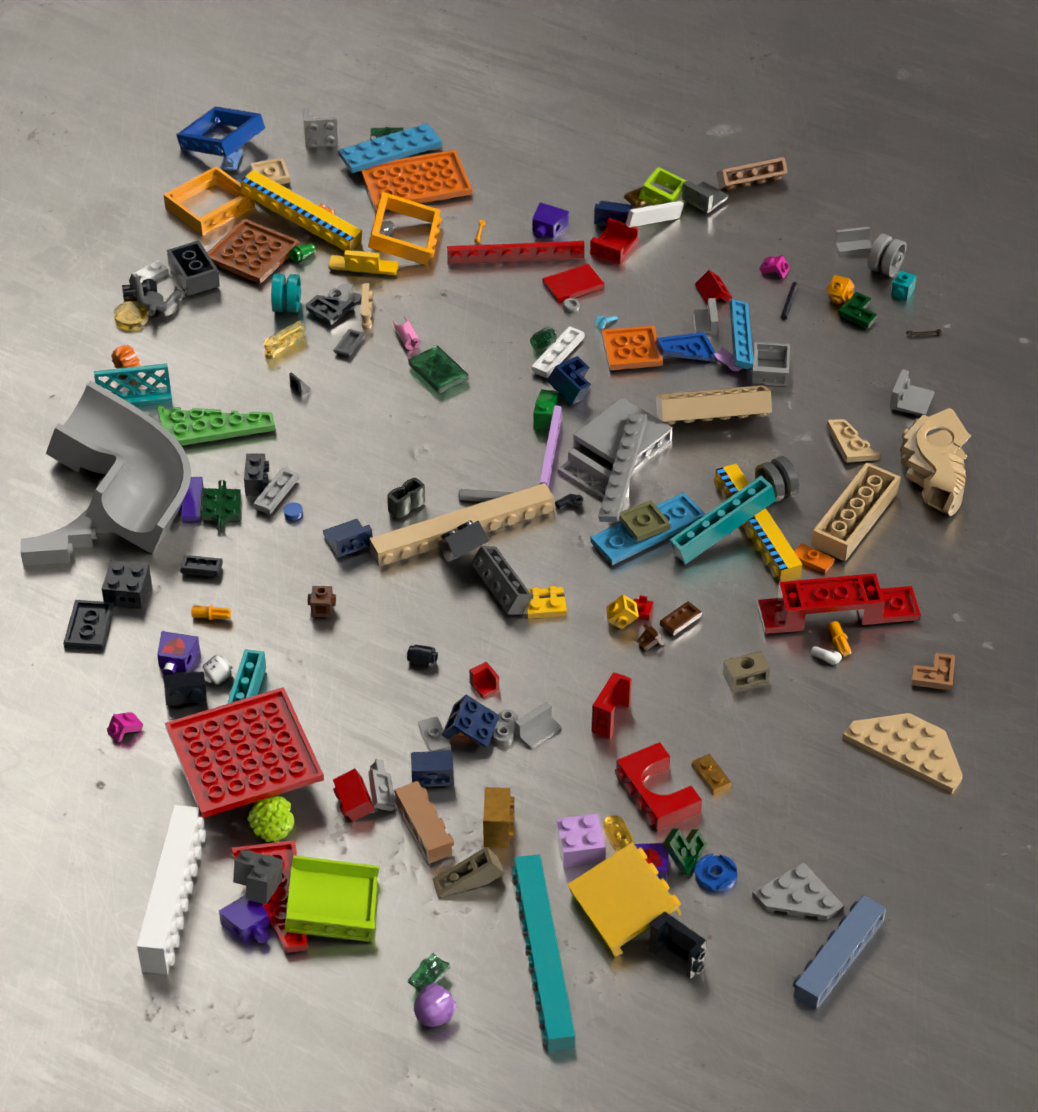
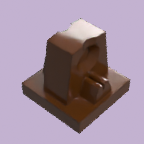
[637,623,664,651]

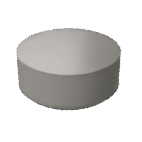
[562,298,580,314]

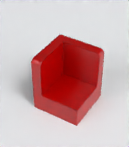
[469,661,500,698]

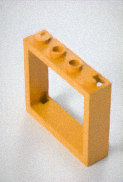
[163,166,255,236]
[368,192,442,266]

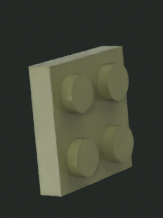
[619,500,671,542]

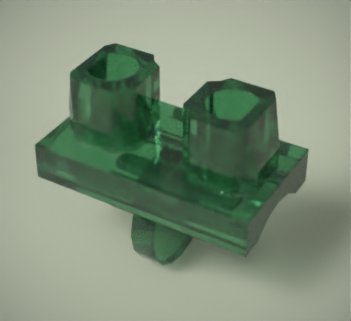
[408,953,451,992]

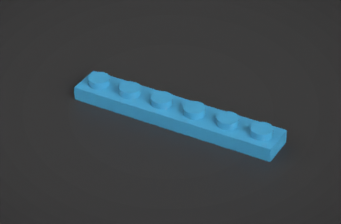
[729,299,754,370]

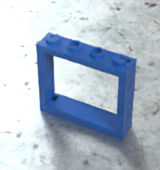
[176,106,265,157]

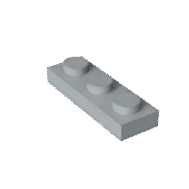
[253,468,299,514]

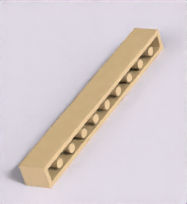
[369,483,554,567]

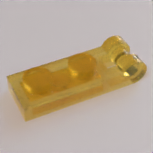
[263,320,306,359]

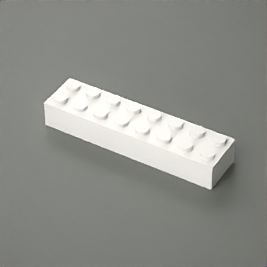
[137,805,206,975]

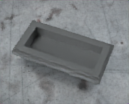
[333,329,365,358]

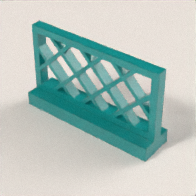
[94,363,172,407]

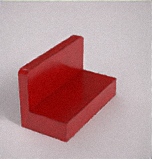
[695,270,733,305]

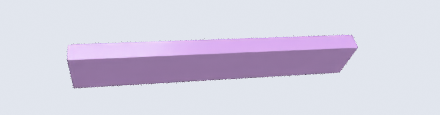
[540,405,562,487]

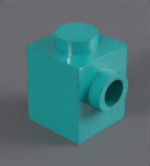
[891,270,917,301]

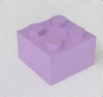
[556,813,606,868]

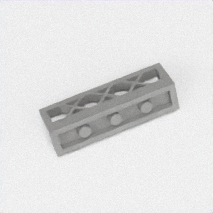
[558,448,629,501]

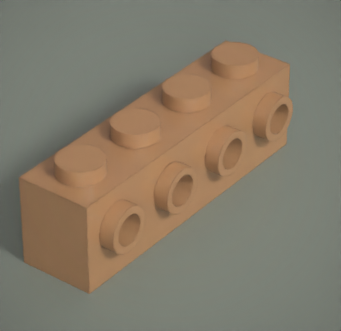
[717,157,788,191]
[394,781,454,864]

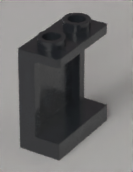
[649,911,707,979]

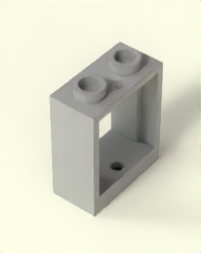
[752,342,790,387]

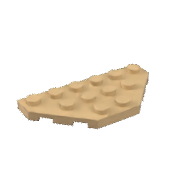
[842,713,963,794]

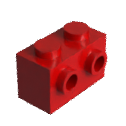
[333,768,375,822]

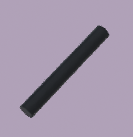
[780,282,799,320]

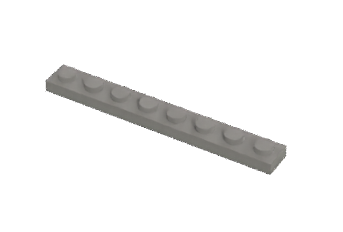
[598,414,648,522]

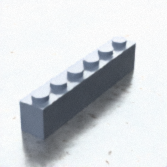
[793,895,886,1010]

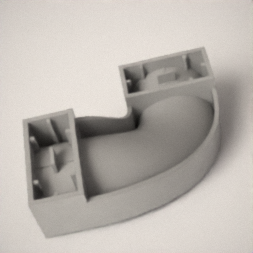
[46,380,191,554]

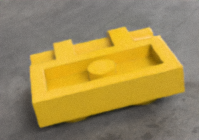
[526,585,567,619]

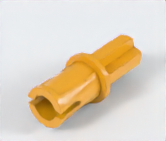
[191,605,232,620]
[828,621,851,657]

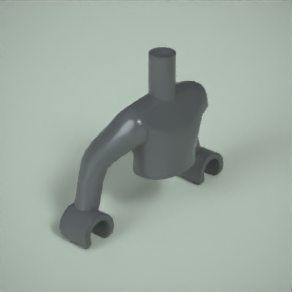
[129,273,185,316]

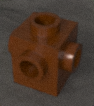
[308,586,336,617]

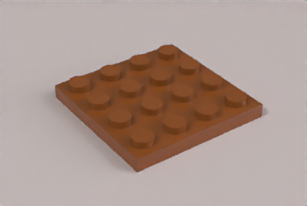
[207,219,300,284]

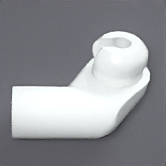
[811,646,842,665]

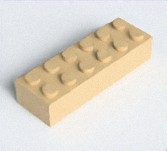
[656,385,772,424]
[811,463,900,561]

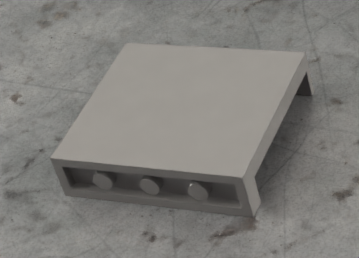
[573,397,672,471]

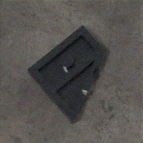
[305,295,354,325]

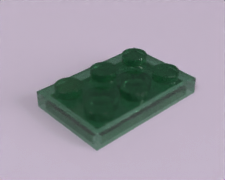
[408,345,469,394]

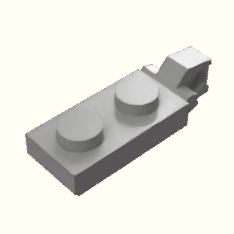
[368,759,396,811]

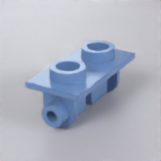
[220,148,243,171]

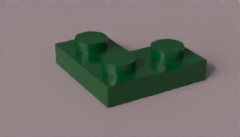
[838,292,878,329]
[663,828,708,875]

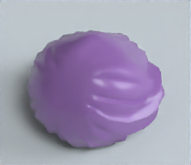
[413,982,457,1027]

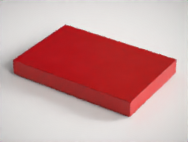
[542,263,605,303]

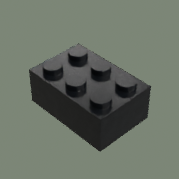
[167,240,220,296]

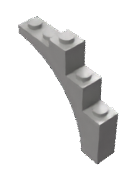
[20,479,113,566]

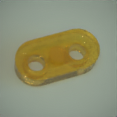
[603,815,633,852]

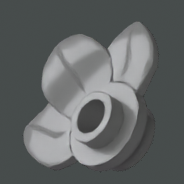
[328,283,362,310]

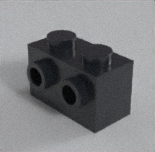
[244,453,269,496]
[163,671,207,706]

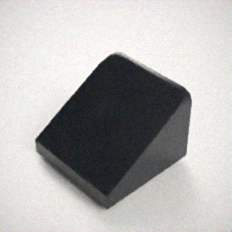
[289,372,311,396]

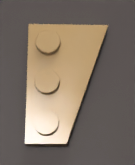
[826,419,881,463]

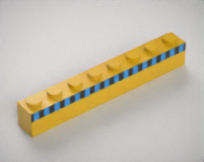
[240,170,362,251]
[714,463,802,582]

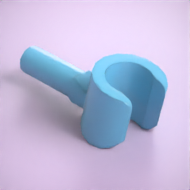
[595,315,618,329]

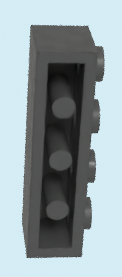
[471,546,533,615]

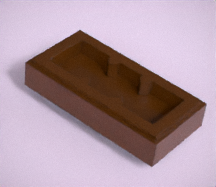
[660,601,702,636]

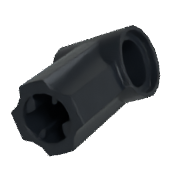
[122,279,157,300]

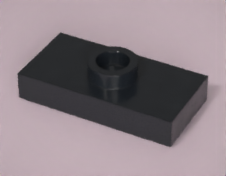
[180,555,223,577]

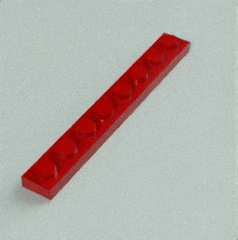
[447,241,585,264]

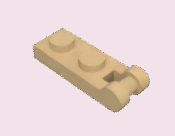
[361,283,373,329]

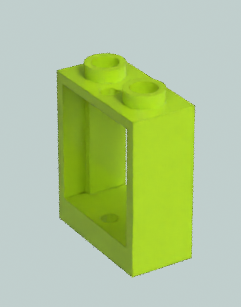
[638,167,686,206]

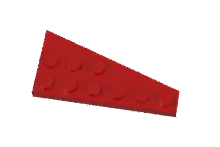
[231,840,308,953]

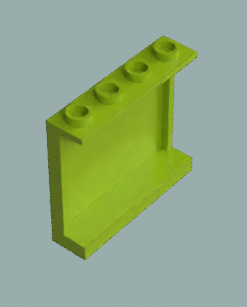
[284,855,380,942]

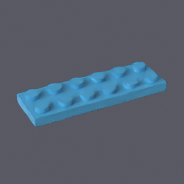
[338,123,442,173]
[590,492,705,565]

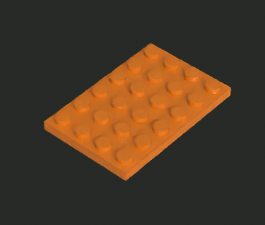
[360,150,472,211]

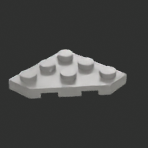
[752,862,844,921]

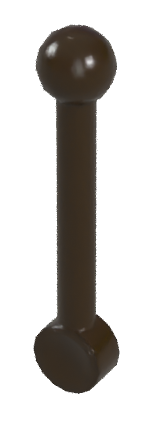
[906,329,943,338]

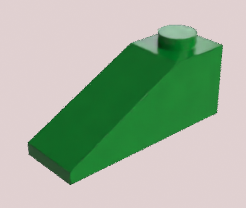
[533,389,559,430]

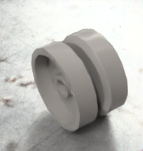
[867,233,907,277]

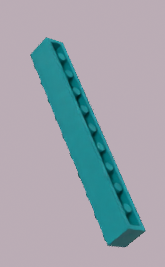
[511,854,575,1052]

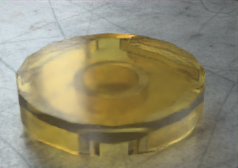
[114,301,149,329]

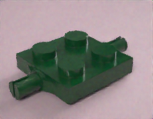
[202,480,241,531]

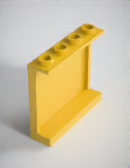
[567,842,682,958]

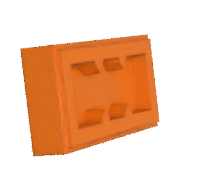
[794,543,835,574]

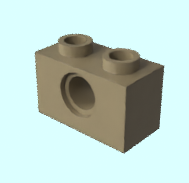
[723,651,770,691]

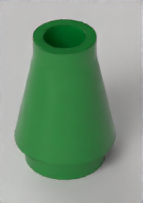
[290,243,316,262]

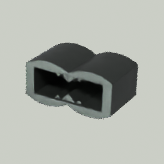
[387,477,425,518]

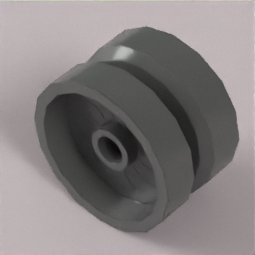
[754,456,799,504]

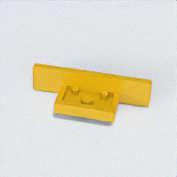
[328,250,399,275]

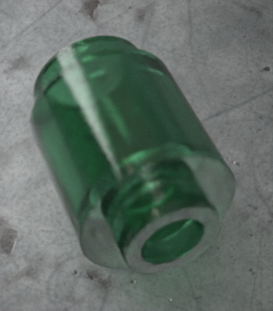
[530,326,557,350]

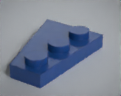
[655,332,717,362]

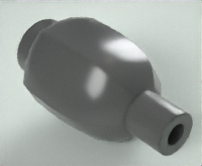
[369,221,395,239]

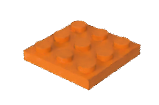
[602,325,663,370]

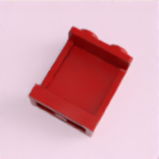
[590,218,639,264]
[591,672,632,739]

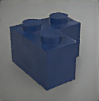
[547,356,591,405]

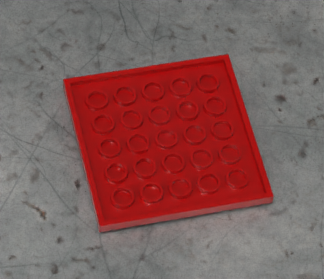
[165,687,324,818]

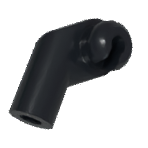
[555,494,584,510]

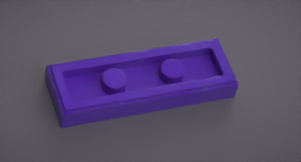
[181,477,203,522]

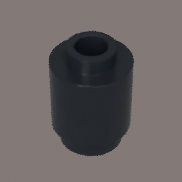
[407,644,438,667]

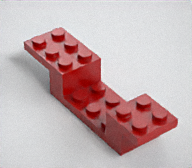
[757,573,921,634]

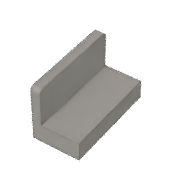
[835,227,872,257]
[694,298,718,335]
[515,702,561,749]

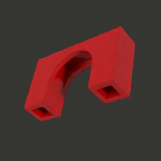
[615,742,702,831]

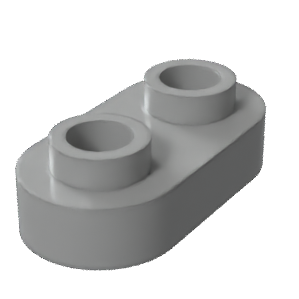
[493,710,518,746]

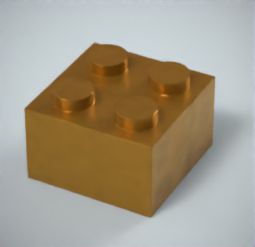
[483,787,515,848]

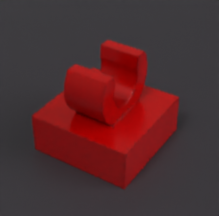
[634,595,653,621]

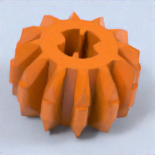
[111,345,140,376]

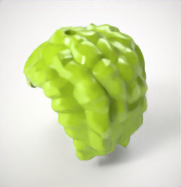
[247,795,294,843]

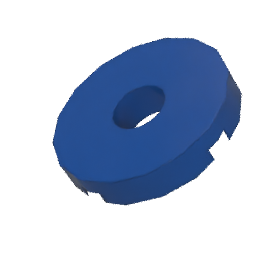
[694,854,737,893]

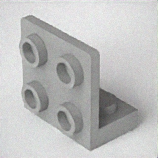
[303,109,338,148]
[890,369,935,416]

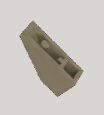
[433,847,505,898]

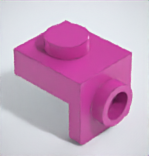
[759,255,789,279]
[107,712,144,742]

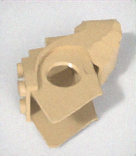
[900,408,971,517]

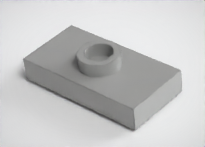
[418,716,451,751]

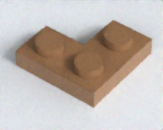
[911,653,955,691]

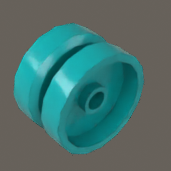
[271,273,301,313]

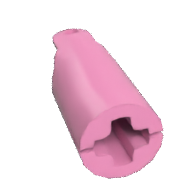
[393,316,420,350]

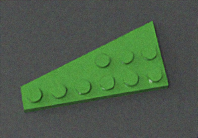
[158,406,276,446]

